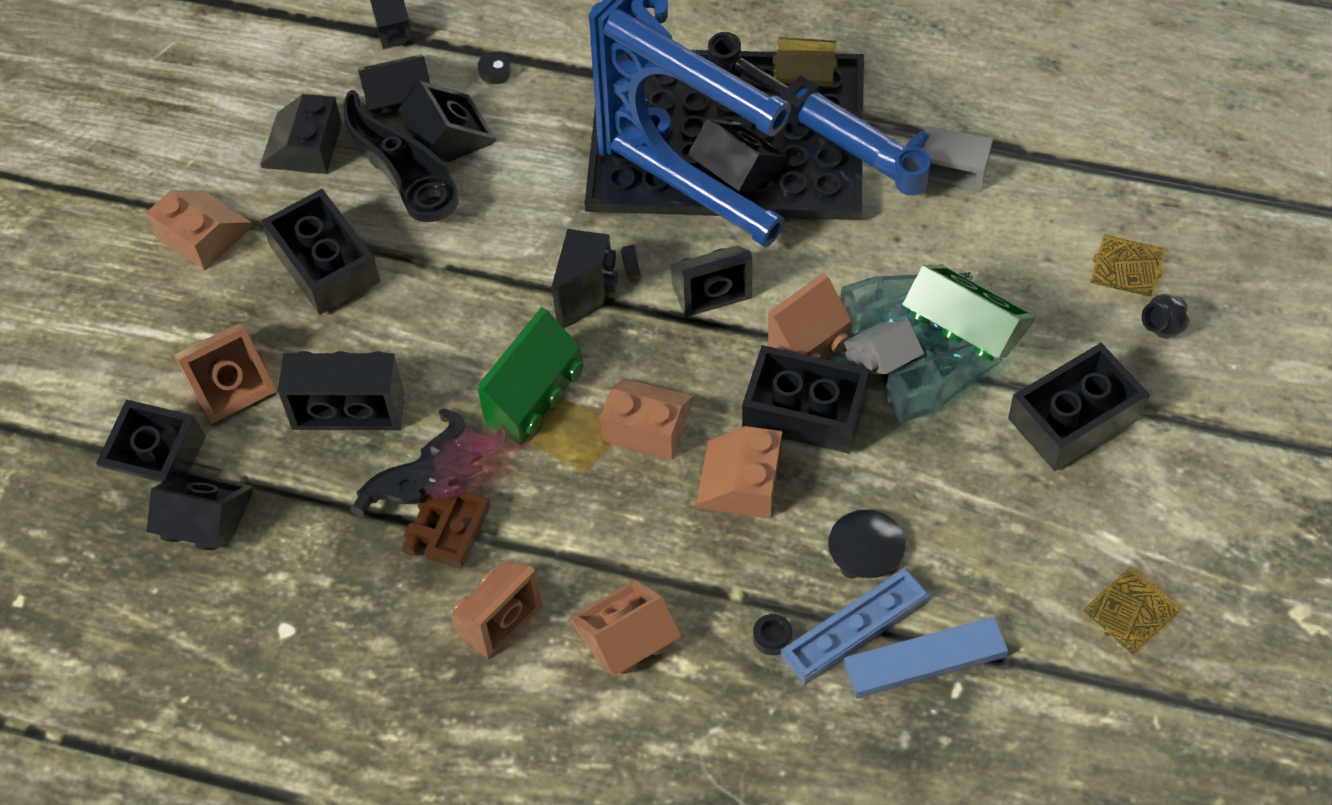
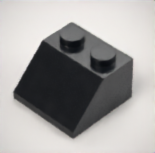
[358,54,430,114]
[398,81,496,162]
[260,94,342,174]
[687,119,791,194]
[551,229,618,328]
[671,245,752,318]
[96,399,206,484]
[146,471,253,550]

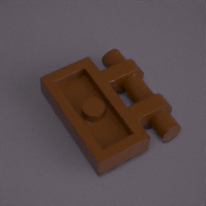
[402,485,491,569]

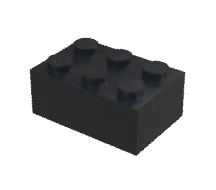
[261,188,381,315]
[1008,342,1150,472]
[742,345,870,454]
[278,351,405,430]

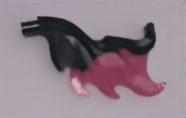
[350,408,507,517]

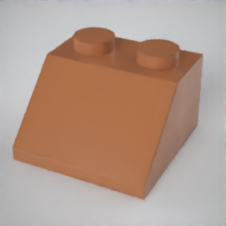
[146,190,253,271]
[768,272,852,359]
[173,323,277,424]
[599,379,694,460]
[696,426,782,519]
[450,561,542,660]
[569,580,681,677]

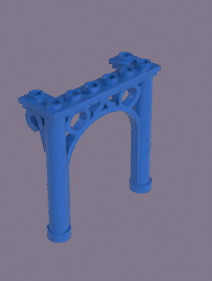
[589,0,791,247]

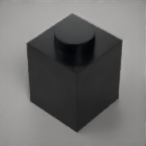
[370,0,414,49]

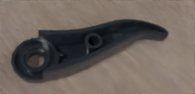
[344,90,459,222]

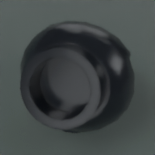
[1141,294,1190,339]

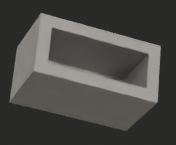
[914,125,993,192]
[844,320,924,374]

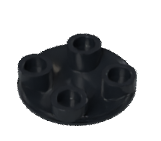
[828,510,905,579]

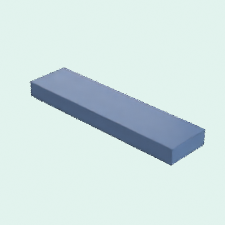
[781,567,930,685]
[843,617,1008,698]

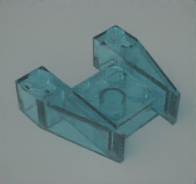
[840,272,1003,424]

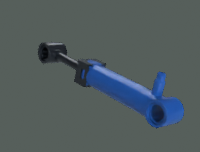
[708,32,930,196]

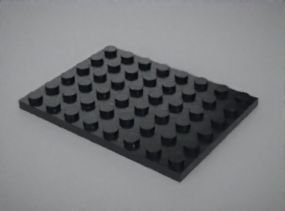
[584,50,864,220]

